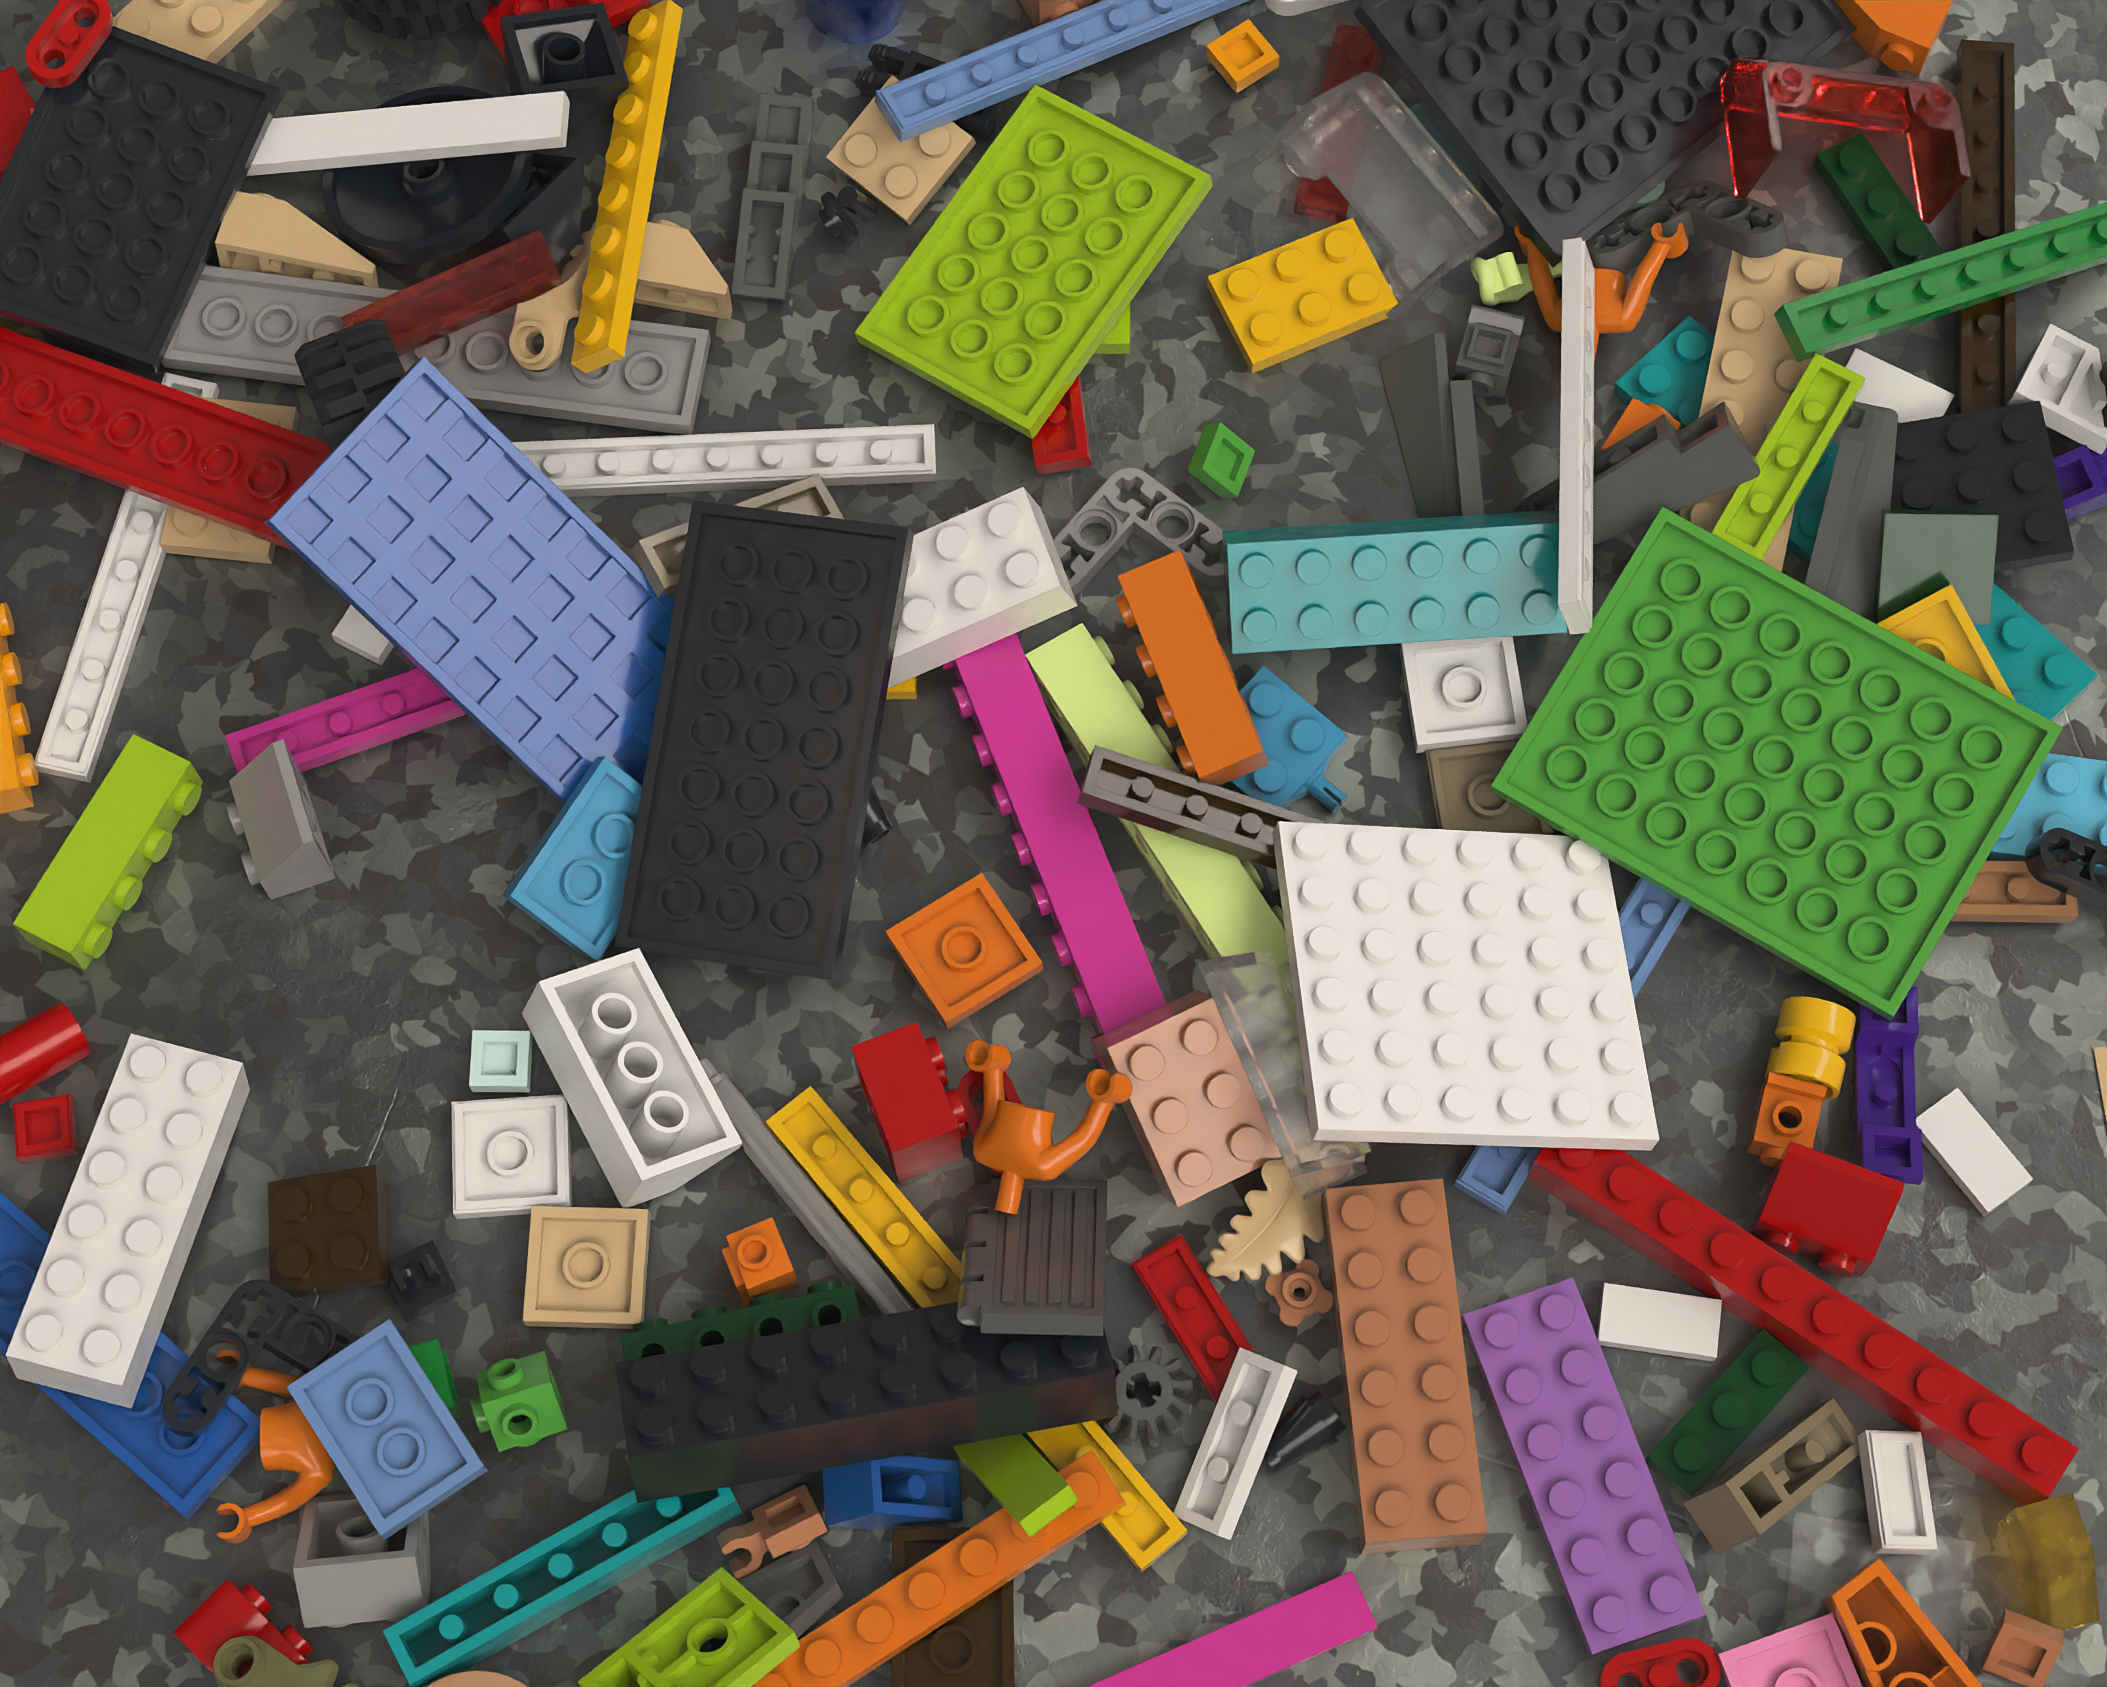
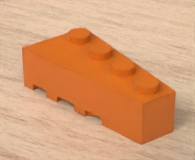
[1115,550,1270,786]
[1823,1558,1983,1687]

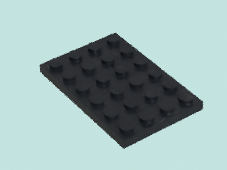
[0,18,282,373]

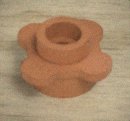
[1265,1259,1334,1327]

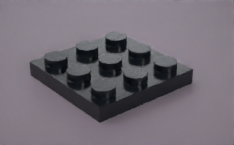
[1890,400,2074,572]

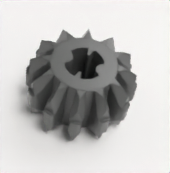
[1104,1345,1193,1447]

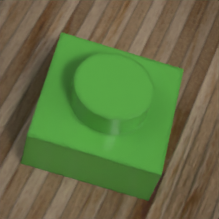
[1187,422,1255,499]

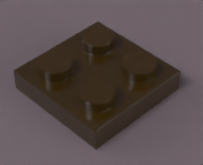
[268,1165,389,1298]

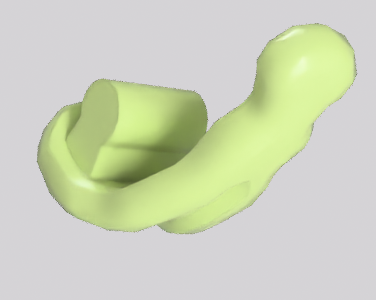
[1470,252,1562,307]

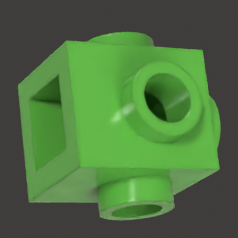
[470,1350,568,1452]

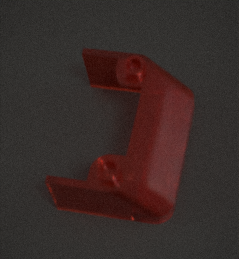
[1720,55,1971,224]

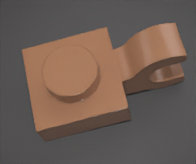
[716,1484,828,1579]

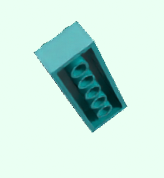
[1222,510,1567,654]

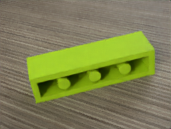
[13,734,203,971]

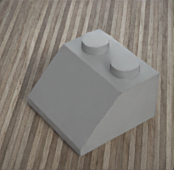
[226,739,336,900]
[293,1493,431,1628]

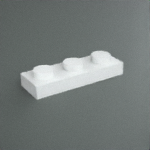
[1173,1348,1298,1540]

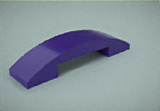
[1853,987,1923,1185]

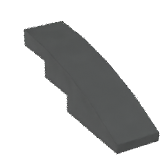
[731,93,815,301]

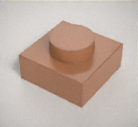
[1982,1609,2064,1687]

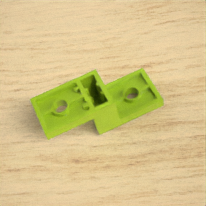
[578,1567,800,1687]

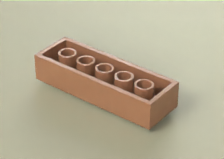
[1322,1178,1487,1555]

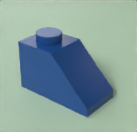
[822,1455,963,1530]

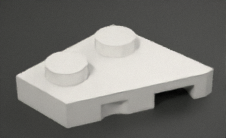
[2007,323,2107,455]

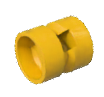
[1764,996,1856,1100]

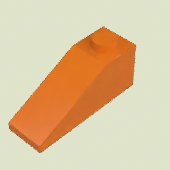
[1834,0,1953,77]

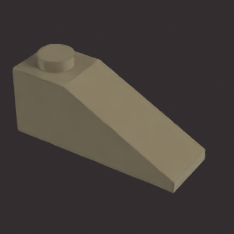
[1683,1397,1859,1554]

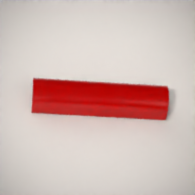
[0,1002,91,1105]

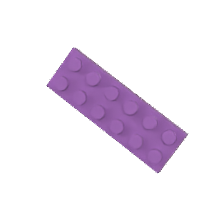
[1461,1277,1705,1658]

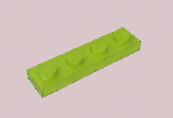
[1711,353,1866,561]

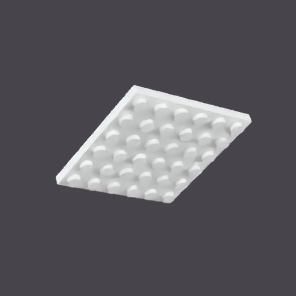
[1272,821,1659,1151]

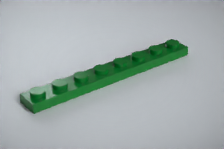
[1774,202,2107,362]

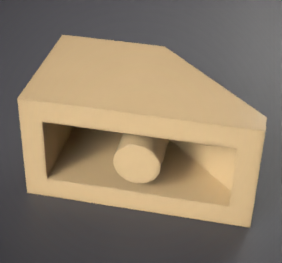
[633,220,733,320]

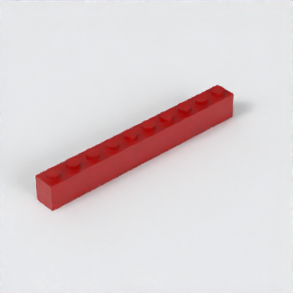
[1527,1147,2079,1510]

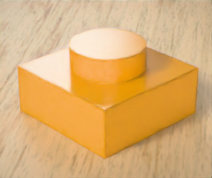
[1206,19,1280,94]

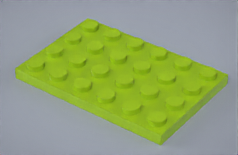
[855,84,1213,439]

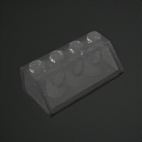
[1199,950,1372,1200]

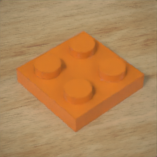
[885,873,1043,1029]

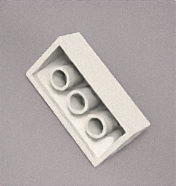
[522,948,742,1208]

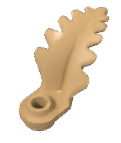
[509,221,596,371]
[1206,1133,1366,1282]

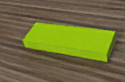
[953,1434,1078,1537]

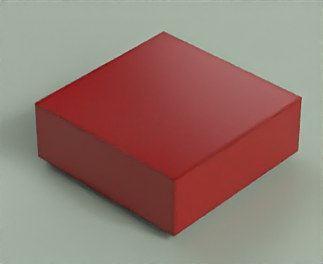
[12,1094,79,1163]

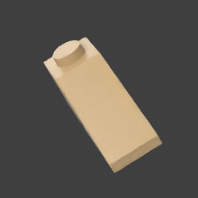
[215,191,379,288]

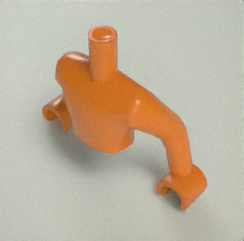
[1515,222,1689,362]
[965,1040,1133,1214]
[215,1350,335,1544]

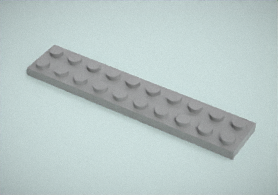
[162,265,711,435]

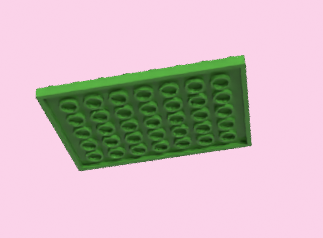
[1490,506,2063,1021]

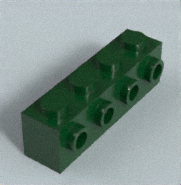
[620,1281,861,1361]

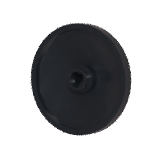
[322,86,533,264]

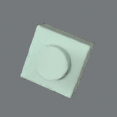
[469,1030,533,1093]

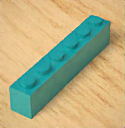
[382,1487,743,1687]

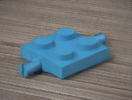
[1227,666,1348,814]

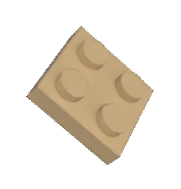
[826,75,976,226]
[523,1206,651,1329]

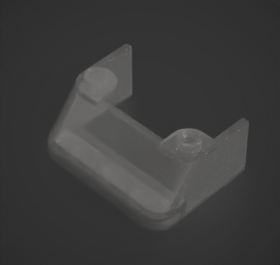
[1253,72,1504,322]

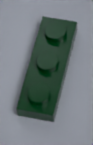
[1813,132,1944,272]
[1645,1329,1809,1499]

